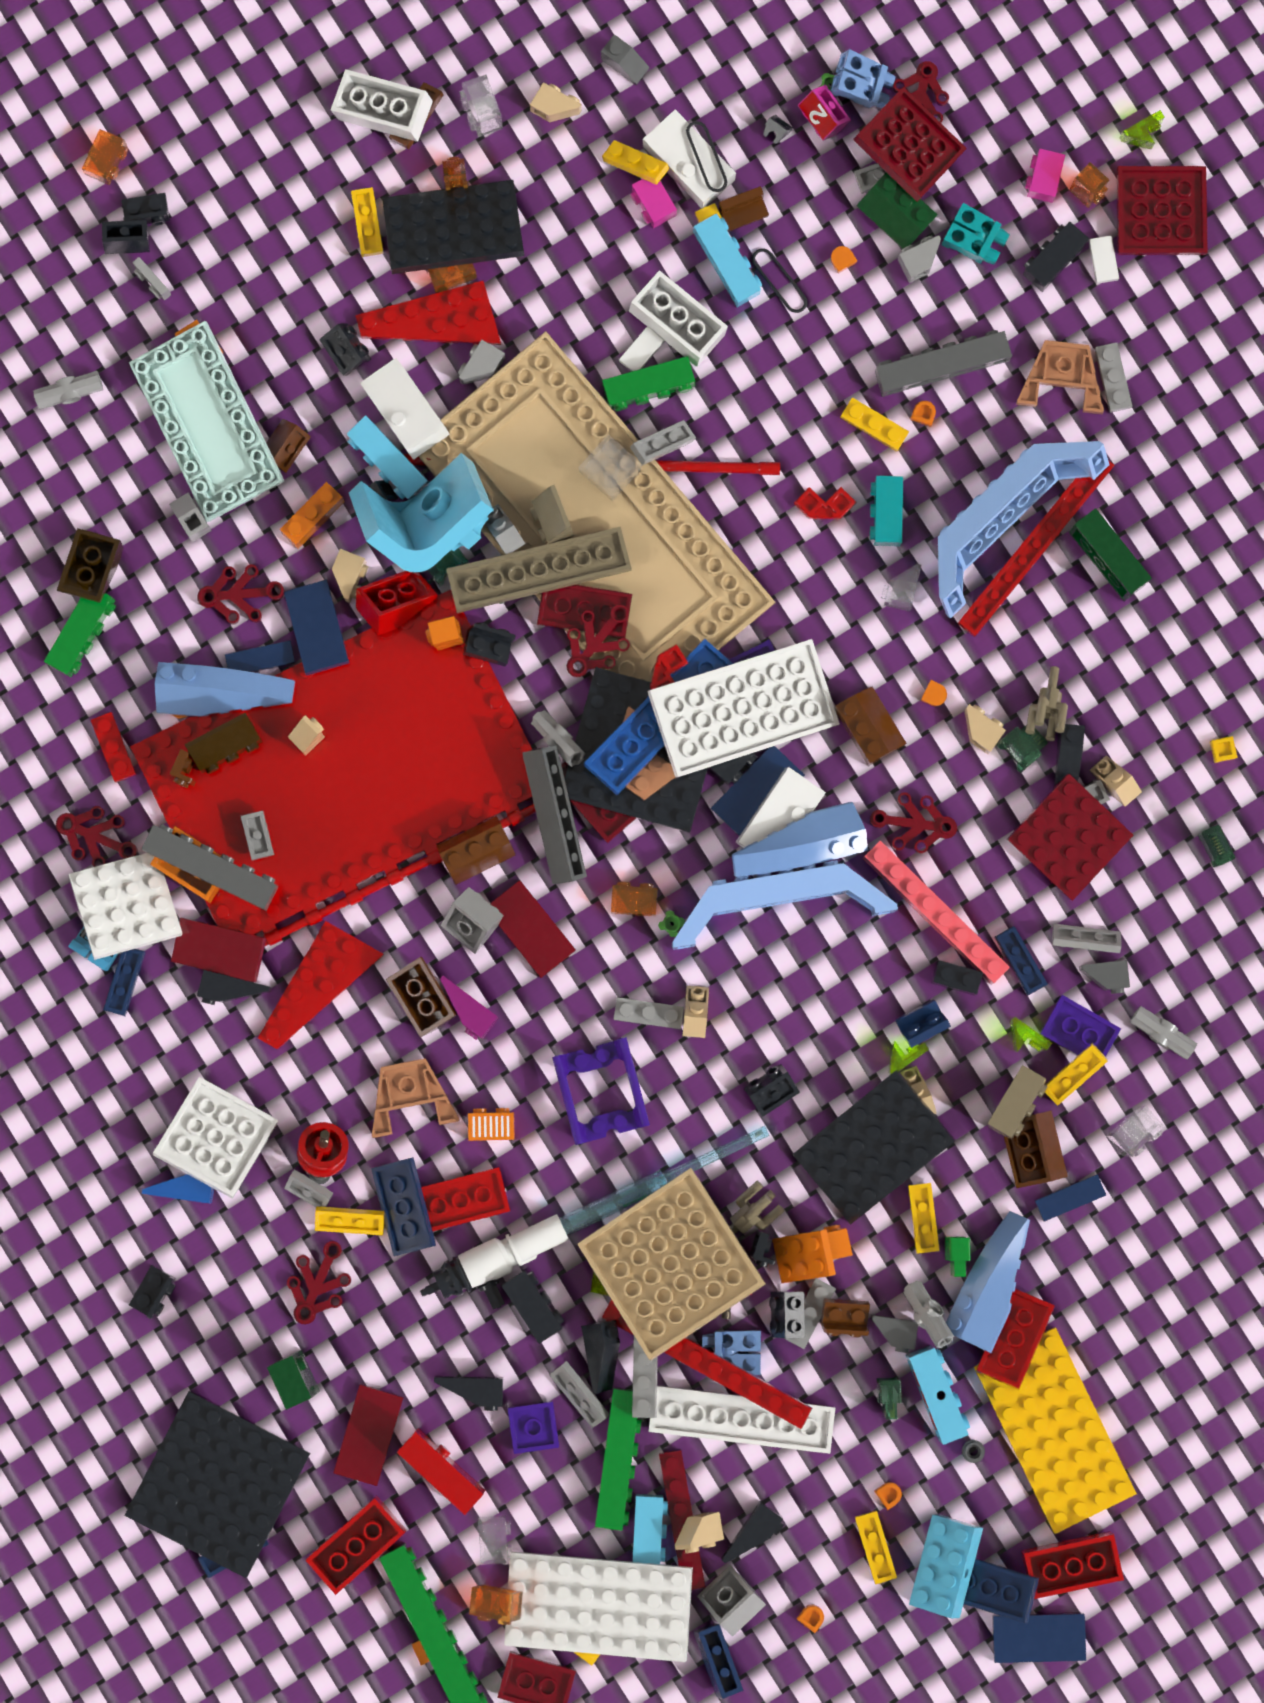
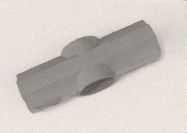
[33,371,103,410]
[531,710,585,767]
[1130,1006,1198,1060]
[903,1281,954,1348]

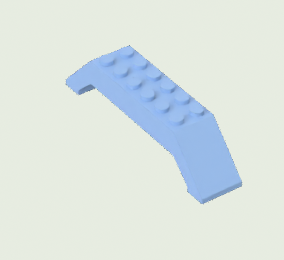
[938,441,1109,618]
[672,860,898,950]

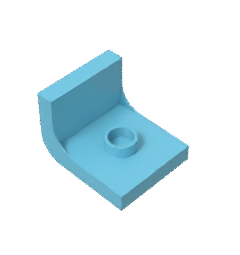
[349,453,493,572]

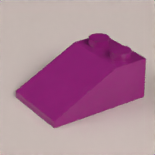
[440,976,499,1040]

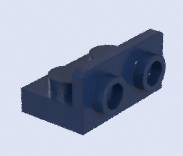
[895,999,951,1048]

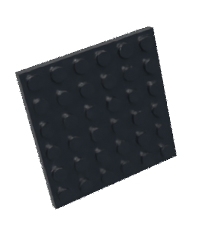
[565,667,708,833]
[124,1391,311,1579]

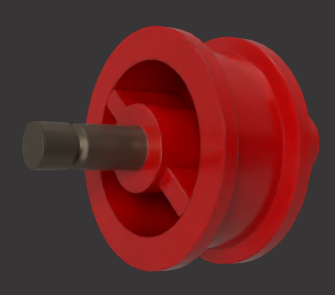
[297,1122,349,1177]

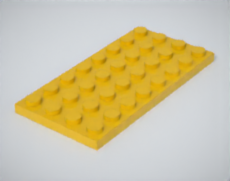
[974,1327,1137,1534]

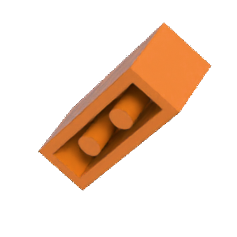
[279,482,344,549]

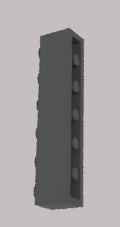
[875,330,1012,397]
[522,745,587,884]
[141,824,279,911]

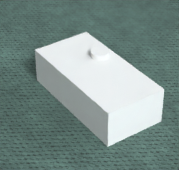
[331,69,433,142]
[643,109,736,209]
[629,270,728,367]
[360,357,450,460]
[736,767,826,848]

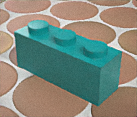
[870,476,903,547]

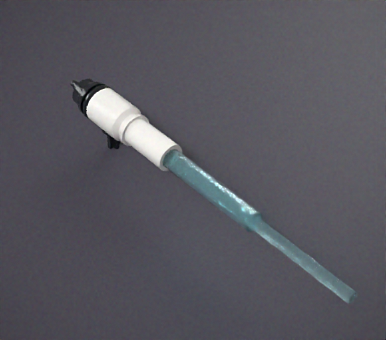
[420,1126,769,1310]

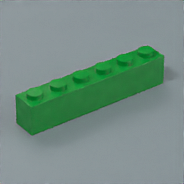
[595,1387,642,1531]

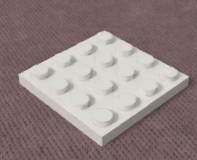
[69,853,182,960]
[153,1077,278,1199]

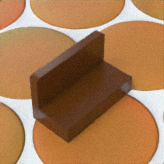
[719,186,769,231]
[266,419,311,473]

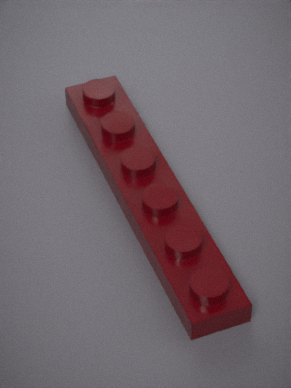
[659,1449,706,1590]

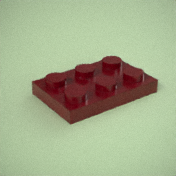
[497,1651,576,1703]

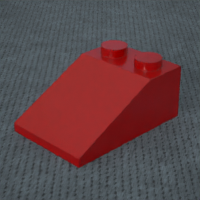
[356,571,437,635]

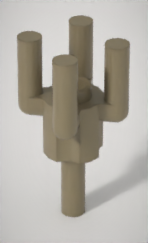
[1025,666,1068,741]
[730,1180,785,1234]

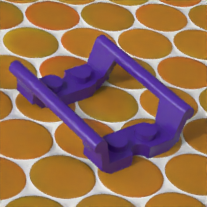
[552,1037,650,1145]

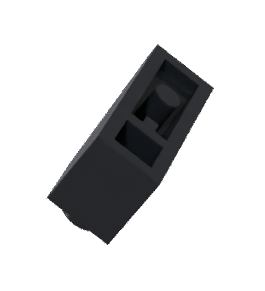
[1054,724,1085,788]
[197,970,272,1006]
[581,1320,620,1394]
[434,1376,504,1411]
[721,1501,784,1563]

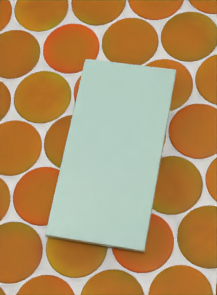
[129,321,285,522]

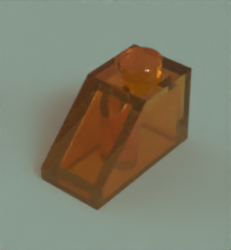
[442,157,468,191]

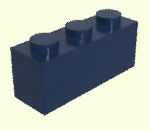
[693,1623,744,1699]

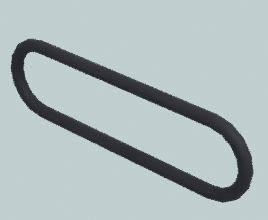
[686,121,728,192]
[752,248,808,313]

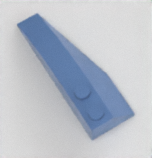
[155,662,295,717]
[732,802,868,877]
[946,1211,1030,1353]

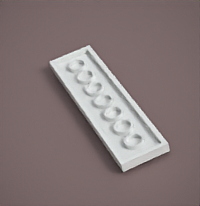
[648,1386,835,1454]

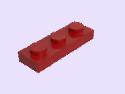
[91,712,137,783]

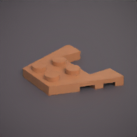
[1016,340,1104,414]
[623,707,675,800]
[372,1058,460,1138]

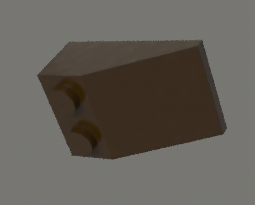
[57,528,124,603]

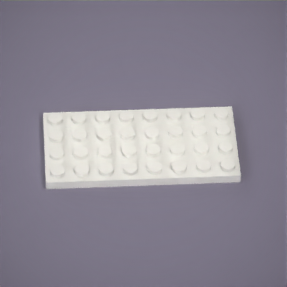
[647,639,839,778]
[504,1551,693,1662]

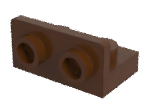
[170,749,196,788]
[820,1298,870,1337]

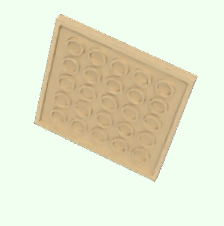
[578,1168,766,1360]

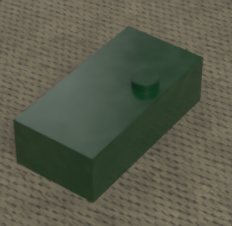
[1069,508,1152,602]
[267,1350,320,1410]

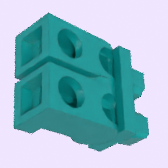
[941,203,1010,265]

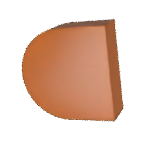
[831,246,857,274]
[910,401,936,427]
[920,680,947,707]
[874,1482,902,1510]
[796,1604,824,1633]

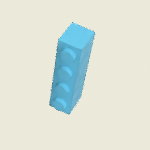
[693,213,762,307]
[347,415,429,500]
[633,1494,668,1564]

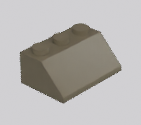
[987,1065,1048,1140]

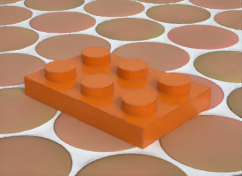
[772,1229,836,1284]

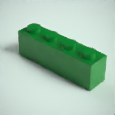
[602,356,695,411]
[44,593,116,678]

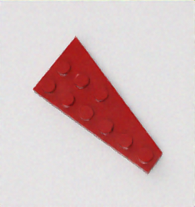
[355,280,501,345]
[258,921,385,1050]

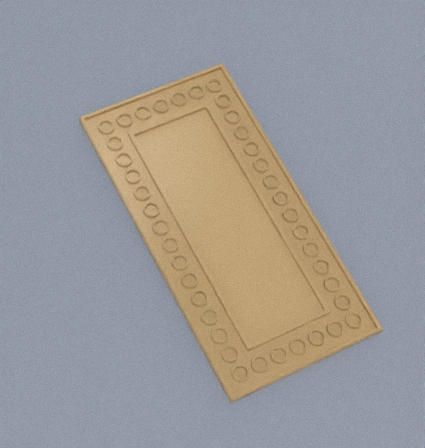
[418,331,775,682]

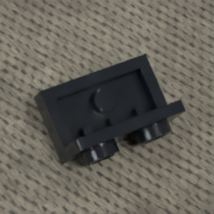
[769,1291,805,1339]

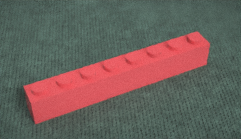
[863,841,1010,985]

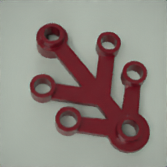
[893,61,949,124]
[197,564,285,625]
[566,604,630,677]
[870,792,957,854]
[56,806,138,867]
[287,1241,352,1325]

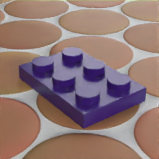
[1039,995,1121,1057]

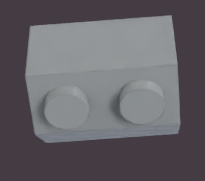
[441,887,504,954]
[697,1565,766,1636]

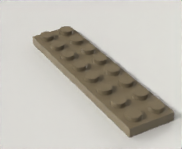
[446,527,632,613]

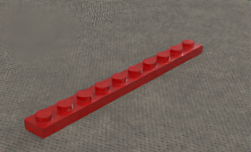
[957,460,1115,637]
[602,1299,813,1429]

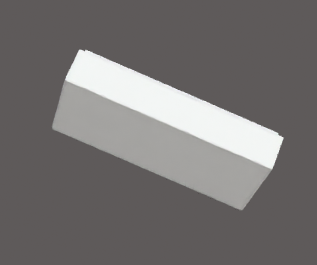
[1089,236,1119,284]
[619,326,664,372]

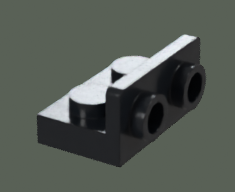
[121,193,170,226]
[319,323,371,376]
[463,623,516,667]
[744,1064,800,1117]
[749,1230,776,1268]
[129,1265,176,1319]

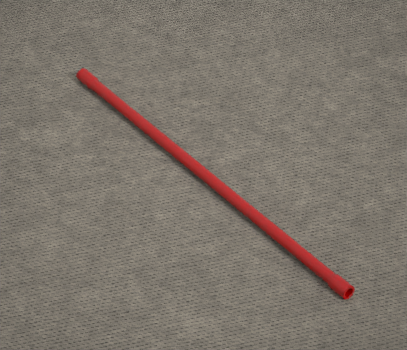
[403,454,780,476]

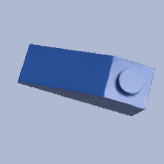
[142,1174,214,1203]

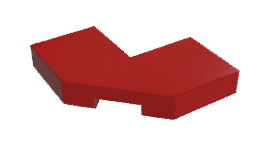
[794,487,857,519]
[650,644,688,690]

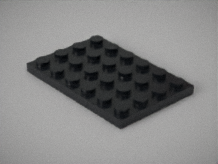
[382,180,524,274]
[793,1070,955,1225]

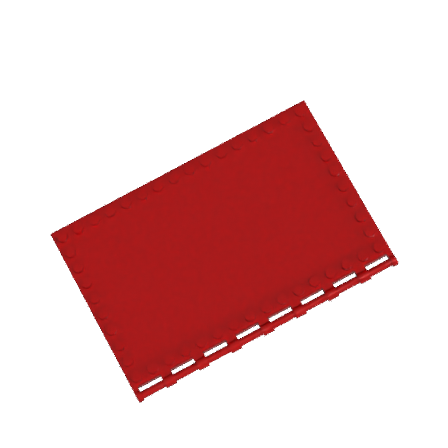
[130,589,536,946]

